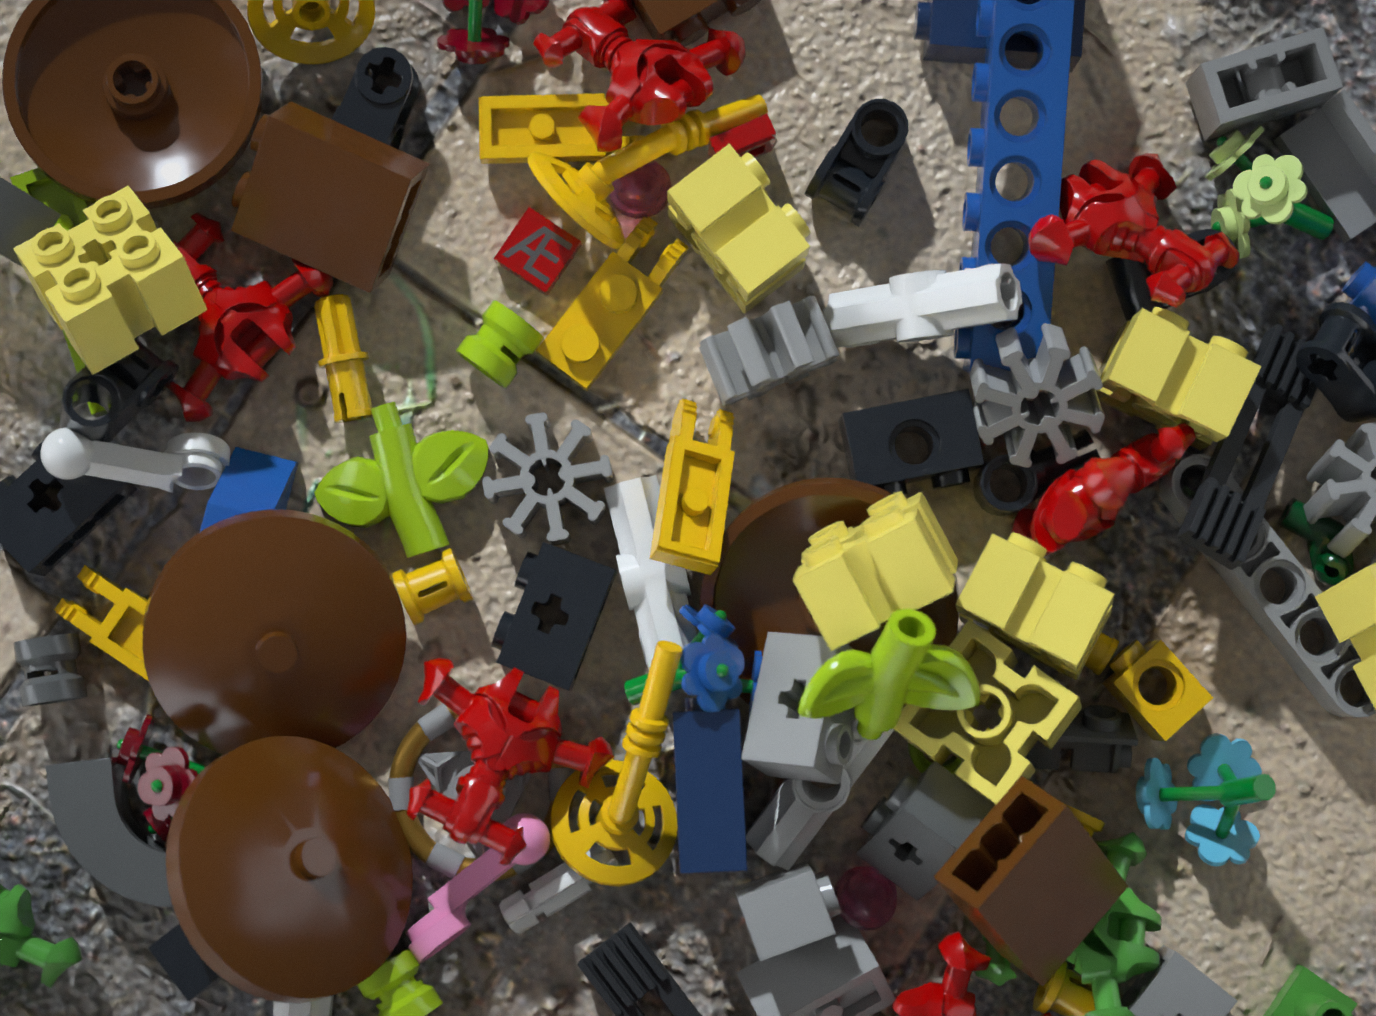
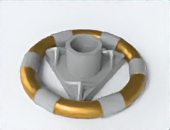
[388,703,575,881]

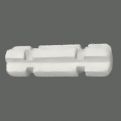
[499,843,620,934]

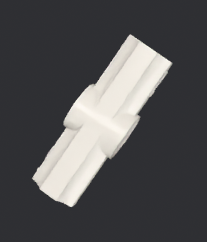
[823,264,1022,348]
[604,475,697,670]
[745,714,894,871]

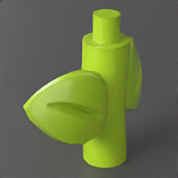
[314,402,488,558]
[798,609,980,740]

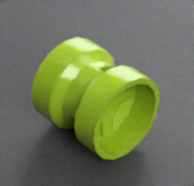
[455,300,544,389]
[357,948,443,1016]

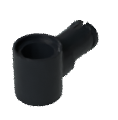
[973,429,1100,516]

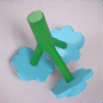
[1136,733,1276,867]

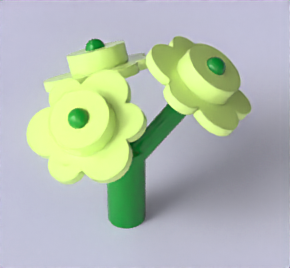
[1205,125,1334,259]

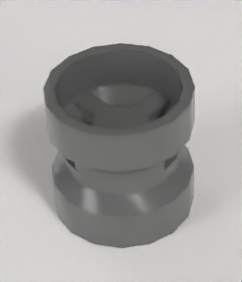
[13,633,88,707]

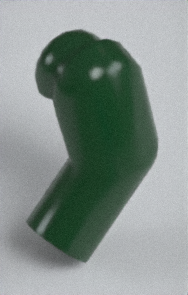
[1278,497,1354,586]

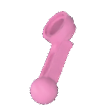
[405,813,550,964]

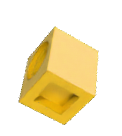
[1102,639,1213,741]

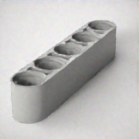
[1159,454,1376,717]

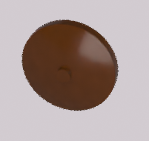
[2,0,263,209]
[700,478,959,708]
[142,509,406,755]
[166,736,413,1003]

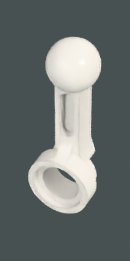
[41,428,230,493]

